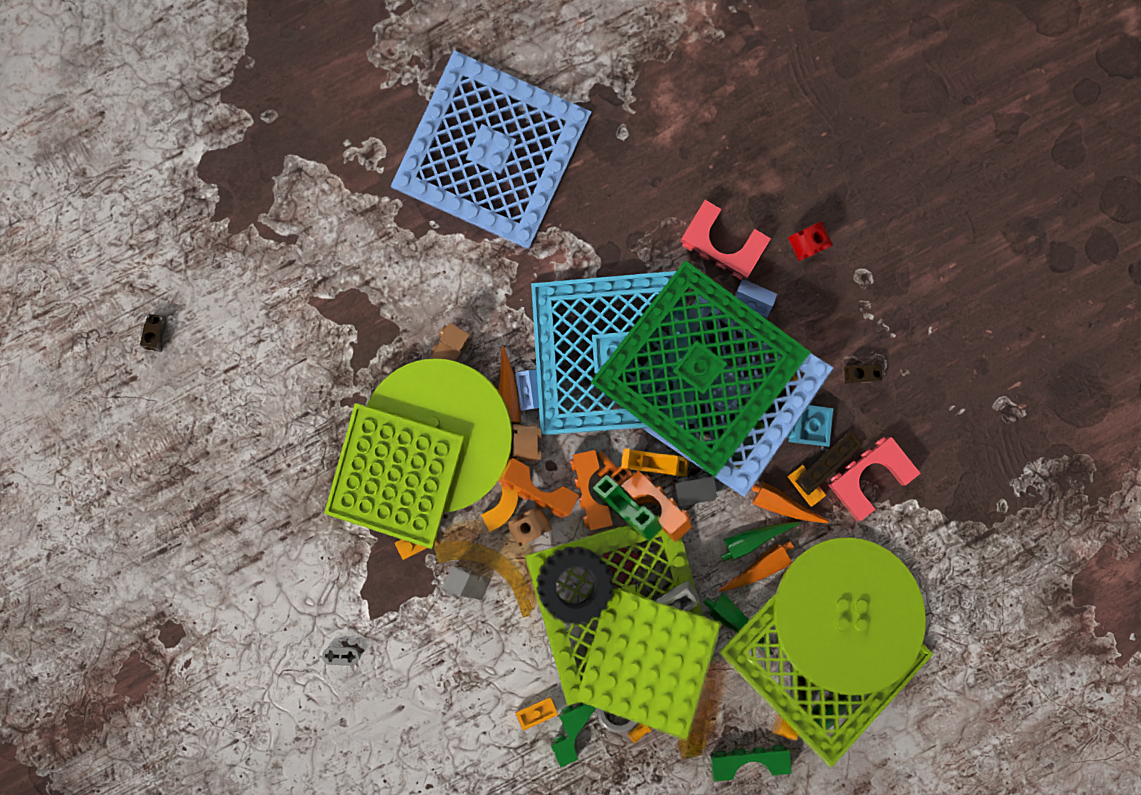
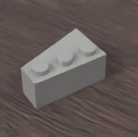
[442,563,491,600]

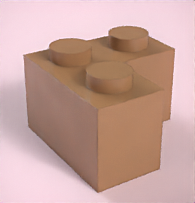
[430,323,472,362]

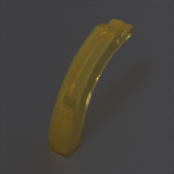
[434,541,533,618]

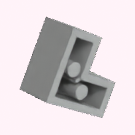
[655,580,699,612]

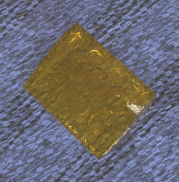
[677,674,715,759]

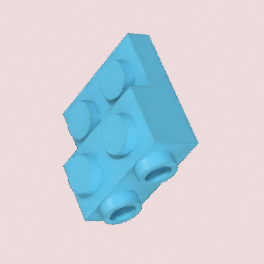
[787,405,833,447]

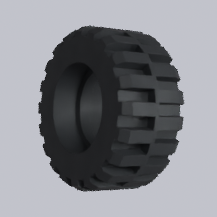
[536,546,614,625]

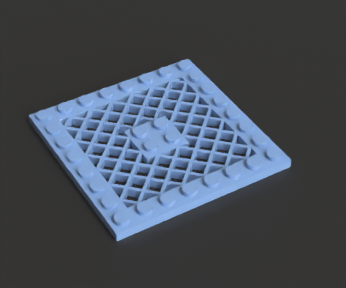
[391,50,591,249]
[620,296,833,498]

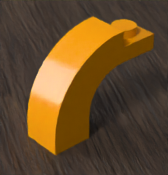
[621,449,689,477]
[481,483,519,532]

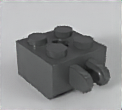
[673,473,729,507]

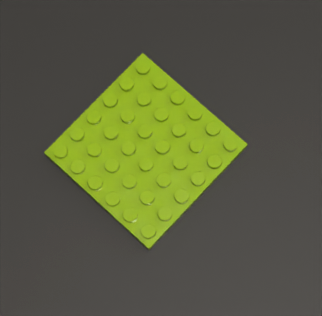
[324,403,465,549]
[576,588,721,740]

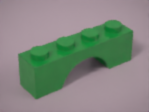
[593,475,663,541]
[710,744,792,782]

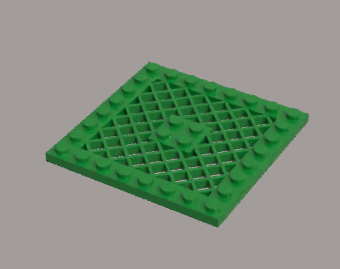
[590,260,811,477]

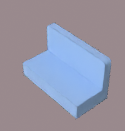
[735,279,777,319]
[516,370,539,411]

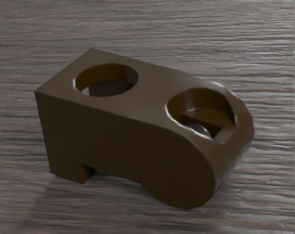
[140,313,166,352]
[844,364,883,384]

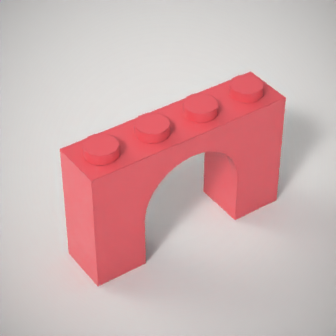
[680,200,771,280]
[828,437,921,521]

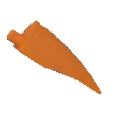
[498,346,521,423]
[751,481,829,523]
[718,541,794,592]

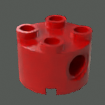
[787,221,833,261]

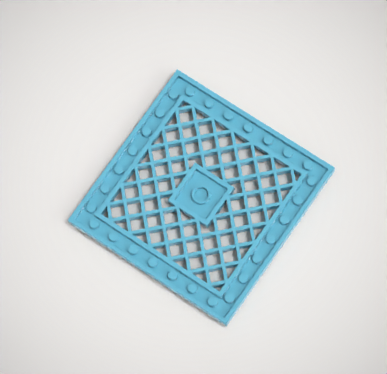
[531,271,696,436]

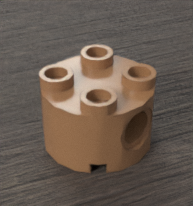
[512,424,541,463]
[507,507,553,547]

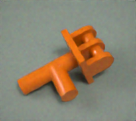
[597,451,633,488]

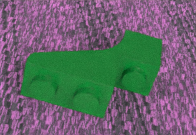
[551,702,596,768]

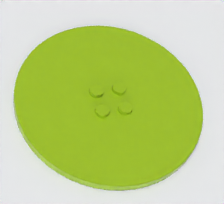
[367,359,513,513]
[774,538,926,695]

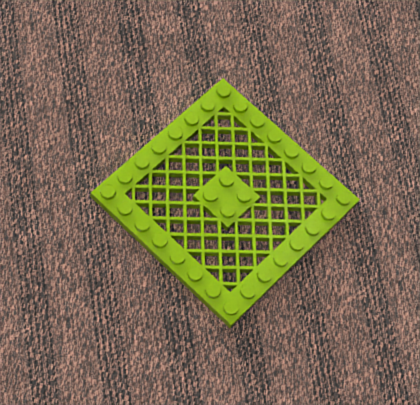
[525,515,716,706]
[719,591,933,767]

